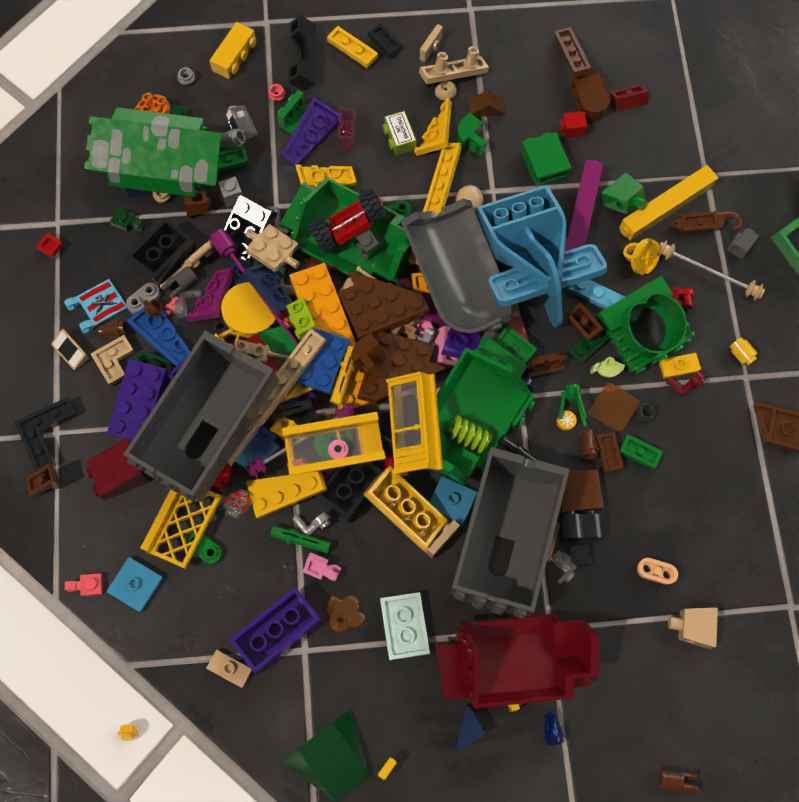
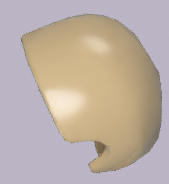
[455,185,484,212]

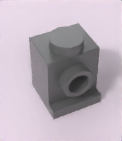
[726,228,759,259]
[355,229,381,260]

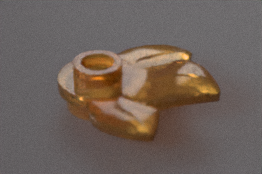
[327,595,366,632]

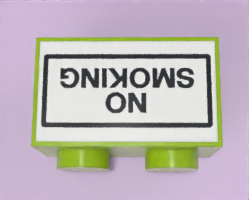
[382,111,416,155]

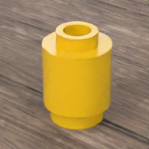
[729,337,758,366]

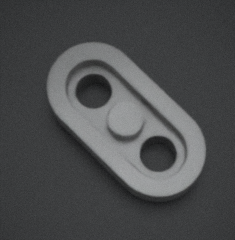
[126,283,161,314]

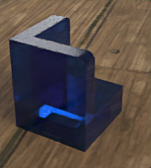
[250,426,278,456]

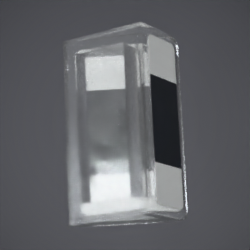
[226,106,258,140]

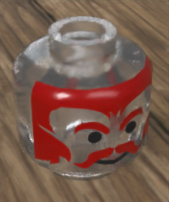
[223,488,252,519]

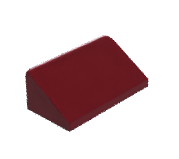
[610,84,649,111]

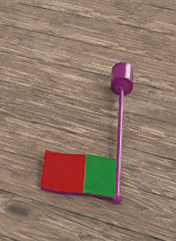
[209,229,299,372]

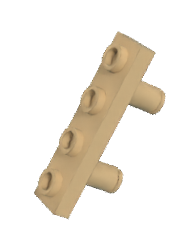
[419,46,489,84]

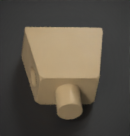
[668,608,718,649]

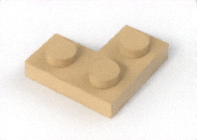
[91,335,134,386]

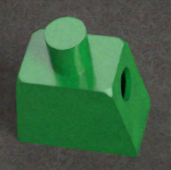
[601,173,648,214]

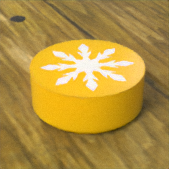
[557,411,577,431]

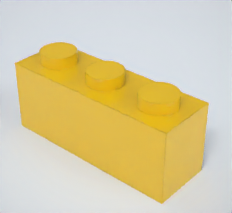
[209,22,256,79]

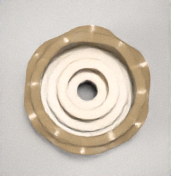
[435,80,456,101]

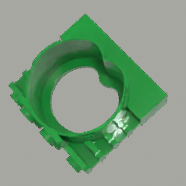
[594,276,695,374]

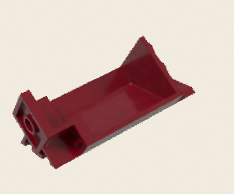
[435,613,600,709]

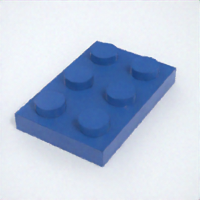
[295,328,350,395]

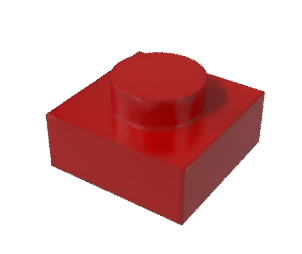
[36,233,64,259]

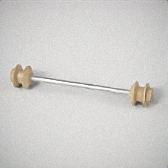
[658,240,765,301]

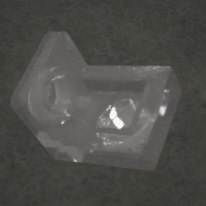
[551,551,577,584]

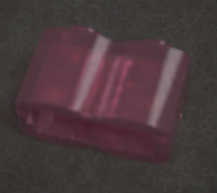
[337,107,357,150]

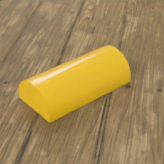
[363,466,448,550]

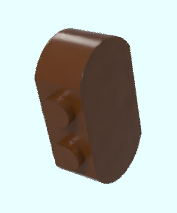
[570,68,611,122]

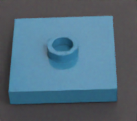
[429,476,477,527]
[106,557,163,613]

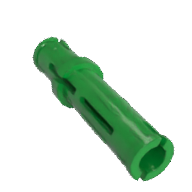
[270,525,331,554]

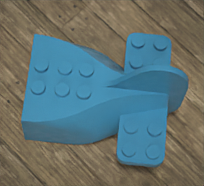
[477,185,607,328]

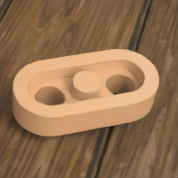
[637,558,678,585]

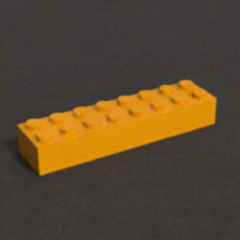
[289,263,378,413]

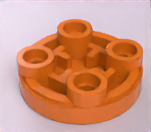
[134,93,170,114]

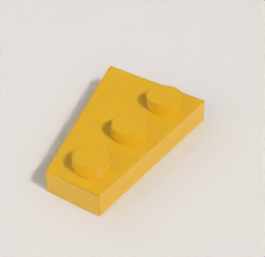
[295,165,357,188]

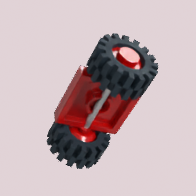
[309,188,388,254]

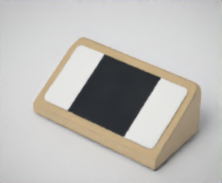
[51,329,89,371]

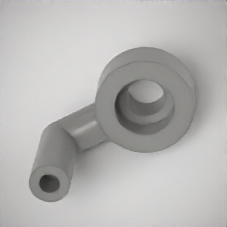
[292,511,332,536]

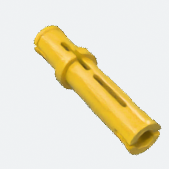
[330,346,356,405]

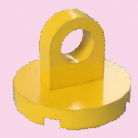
[623,238,660,275]

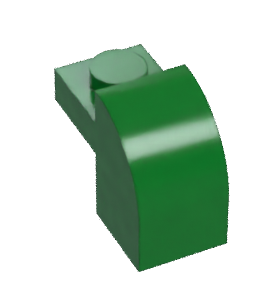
[457,112,487,156]

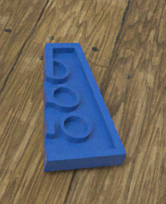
[127,298,190,367]

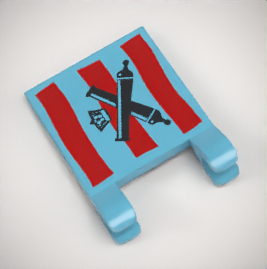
[64,279,128,334]

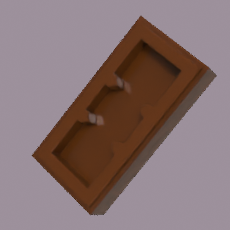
[595,432,624,473]

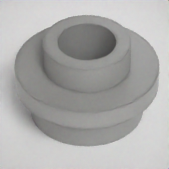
[177,67,195,85]

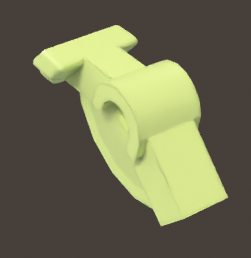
[590,357,625,378]

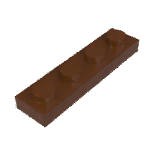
[554,27,591,78]

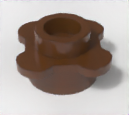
[143,299,163,318]

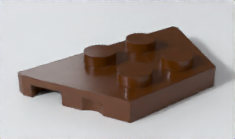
[753,401,799,452]

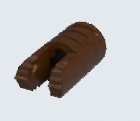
[658,770,699,794]

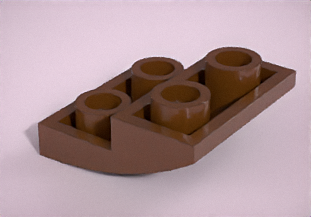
[561,469,604,513]

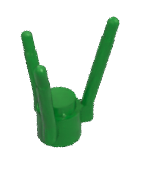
[558,384,587,427]

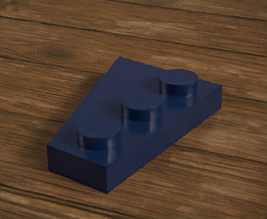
[243,264,292,315]

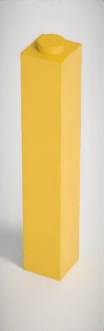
[619,165,718,241]

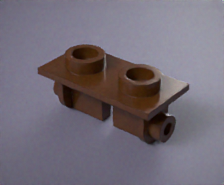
[525,352,565,378]

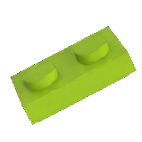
[286,298,316,340]

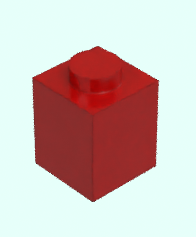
[559,111,587,138]

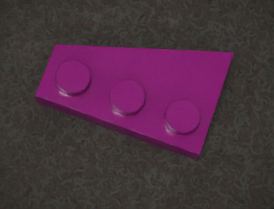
[185,268,235,322]

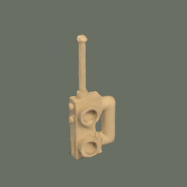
[160,241,215,288]
[235,340,289,363]

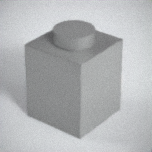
[218,176,242,208]

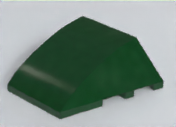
[282,710,370,802]

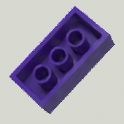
[107,359,170,442]
[229,587,322,674]

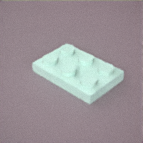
[380,592,430,661]

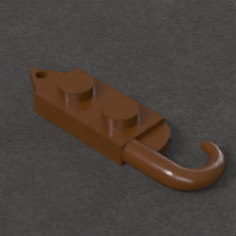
[670,211,743,234]

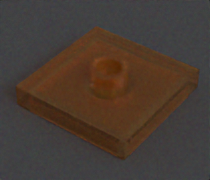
[588,381,640,433]

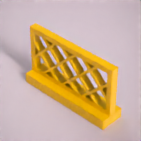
[140,490,222,569]

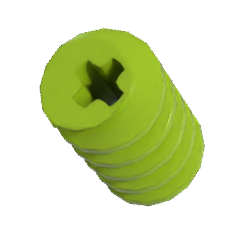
[448,415,492,454]

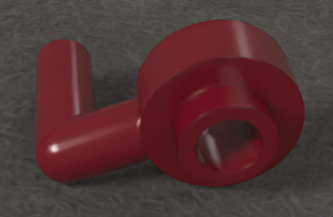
[666,370,706,396]

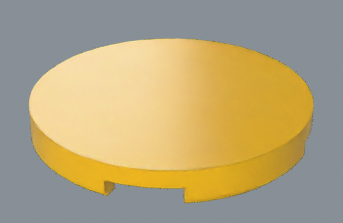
[221,282,276,336]

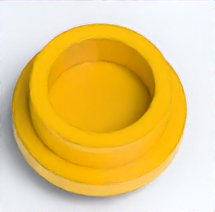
[117,724,139,741]

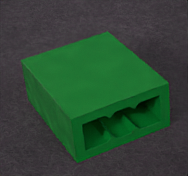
[521,132,571,187]

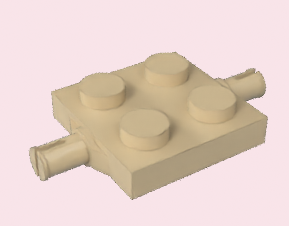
[245,224,300,272]

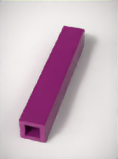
[565,160,603,251]

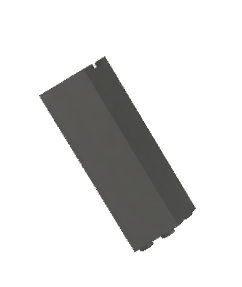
[123,330,279,503]
[450,447,570,619]

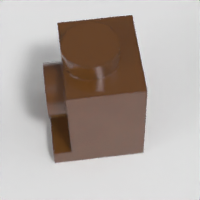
[183,190,211,219]

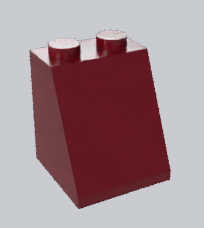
[86,438,149,501]

